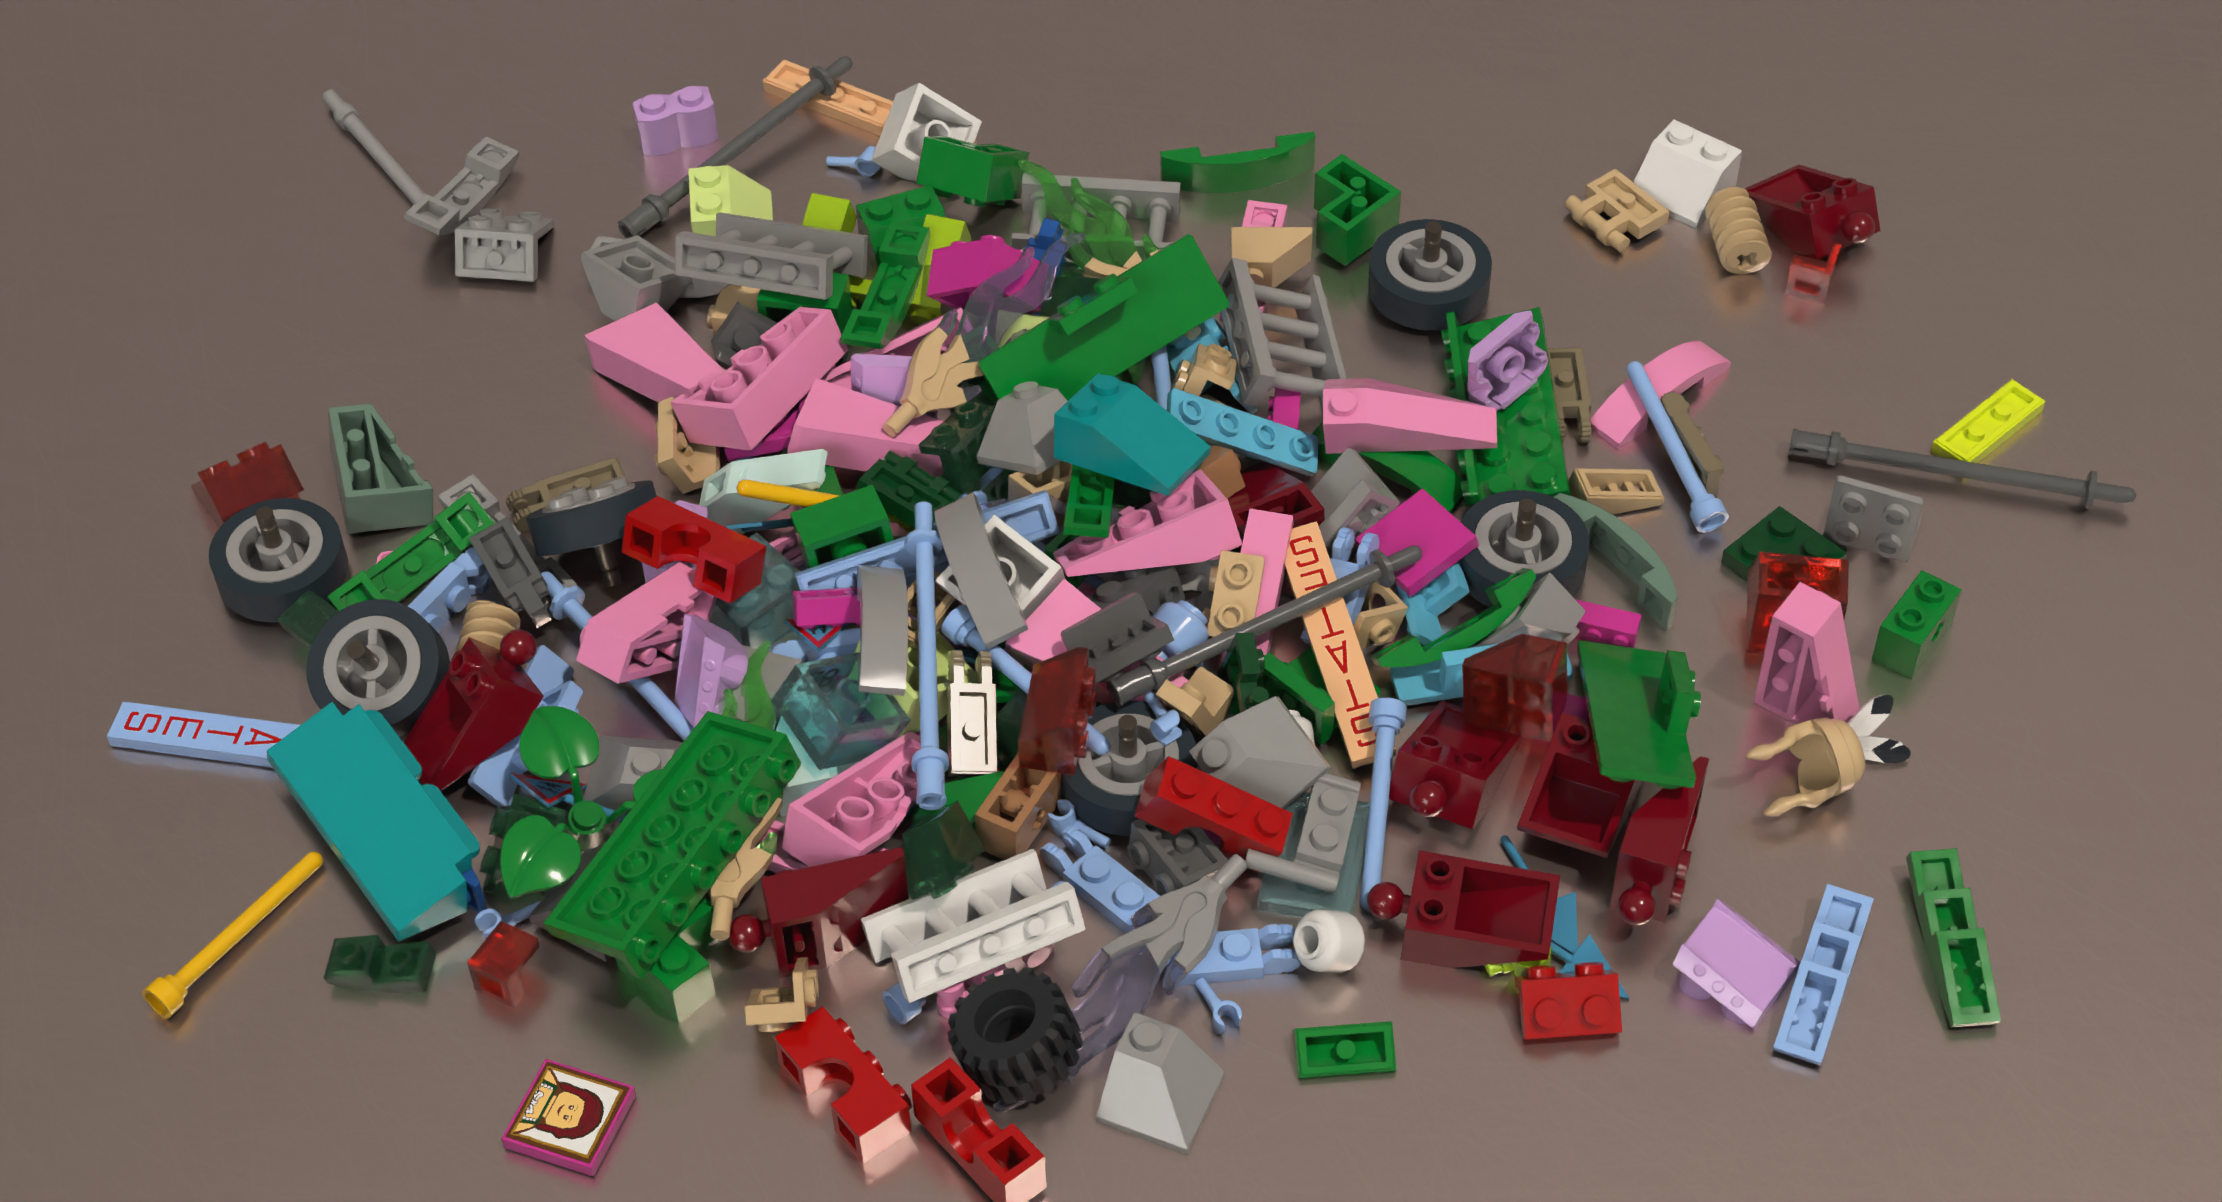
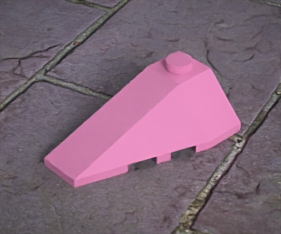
[1323,378,1497,454]
[1053,469,1242,577]
[782,731,921,867]

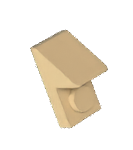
[1156,667,1234,739]

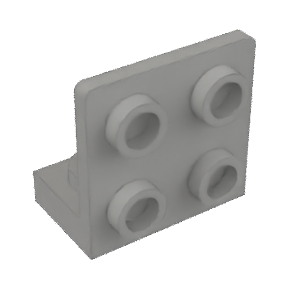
[455,209,554,282]
[1311,448,1400,562]
[1823,475,1924,562]

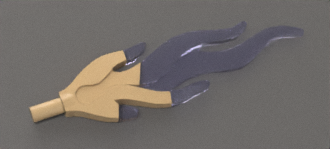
[883,233,1086,437]

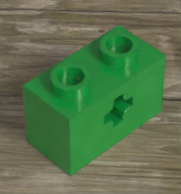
[1871,570,1962,680]

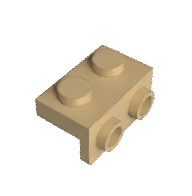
[1172,343,1237,396]
[655,397,720,494]
[1203,550,1265,639]
[745,957,819,1032]

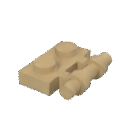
[1564,168,1669,252]

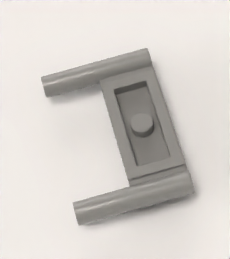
[1244,772,1361,894]

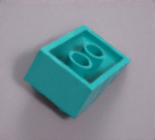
[1054,373,1211,496]

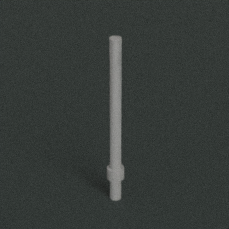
[322,90,425,205]

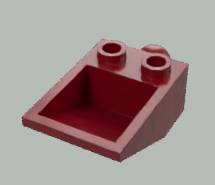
[1744,164,1881,260]
[1228,461,1325,553]
[403,629,544,791]
[1389,700,1526,830]
[1517,713,1642,858]
[1610,756,1709,926]
[728,847,909,978]
[1367,850,1561,968]

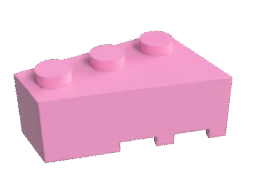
[576,562,717,684]
[1754,582,1859,724]

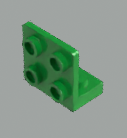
[1257,646,1381,746]

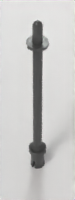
[618,56,853,238]
[1789,428,2136,509]
[1106,545,1422,707]

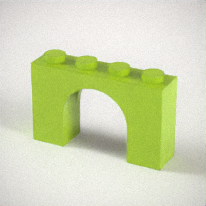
[802,193,971,325]

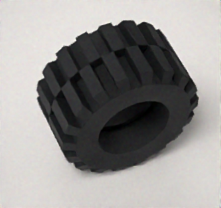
[947,968,1082,1104]

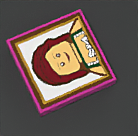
[501,1059,636,1177]

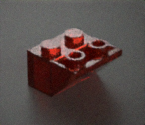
[191,441,304,528]
[1746,552,1849,654]
[1462,634,1567,741]
[1018,647,1097,775]

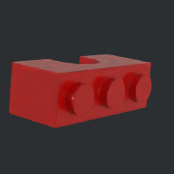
[622,496,766,604]
[1134,756,1293,873]
[774,1006,912,1163]
[911,1057,1047,1202]

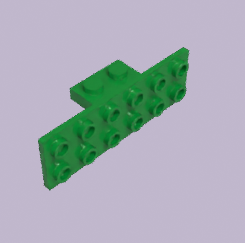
[978,234,1229,401]
[1577,641,1701,789]

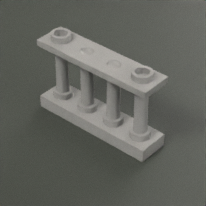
[1012,173,1181,272]
[675,212,868,300]
[1218,258,1347,409]

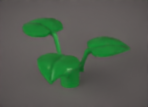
[500,706,662,899]

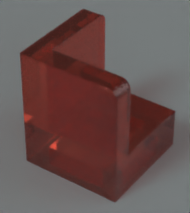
[1785,243,1842,304]
[467,921,540,1008]

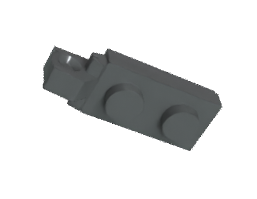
[469,517,552,628]

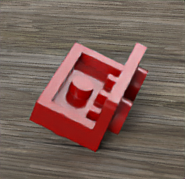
[1514,962,1622,1040]

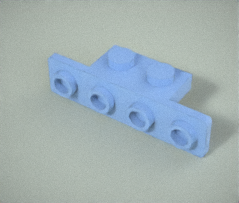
[468,645,584,808]

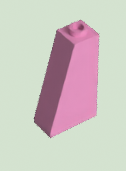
[584,302,724,402]
[786,378,963,477]
[1004,579,1189,711]

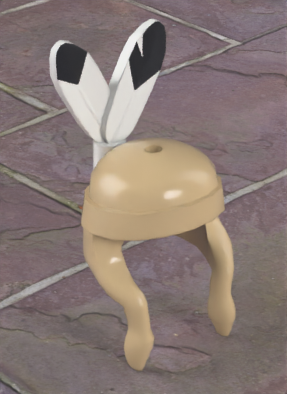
[1745,694,1911,817]

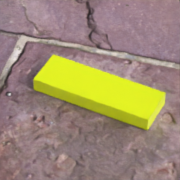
[1931,379,2046,463]

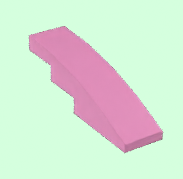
[1219,509,1294,667]

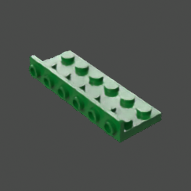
[1441,307,1571,507]
[543,711,801,979]

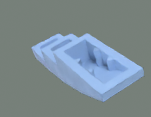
[1773,884,1874,1066]

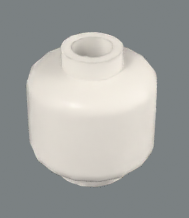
[1293,910,1365,973]

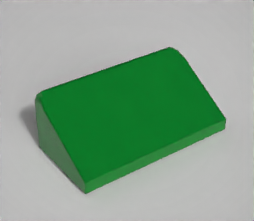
[1292,1021,1396,1078]

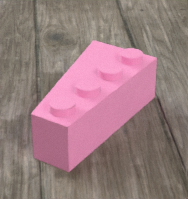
[670,307,848,450]

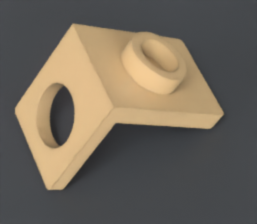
[1353,581,1408,649]

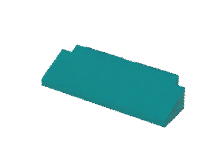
[266,702,480,942]

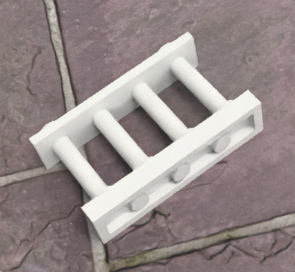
[860,849,1086,1003]

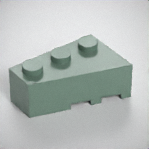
[328,404,433,534]

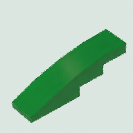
[1906,848,2001,1027]

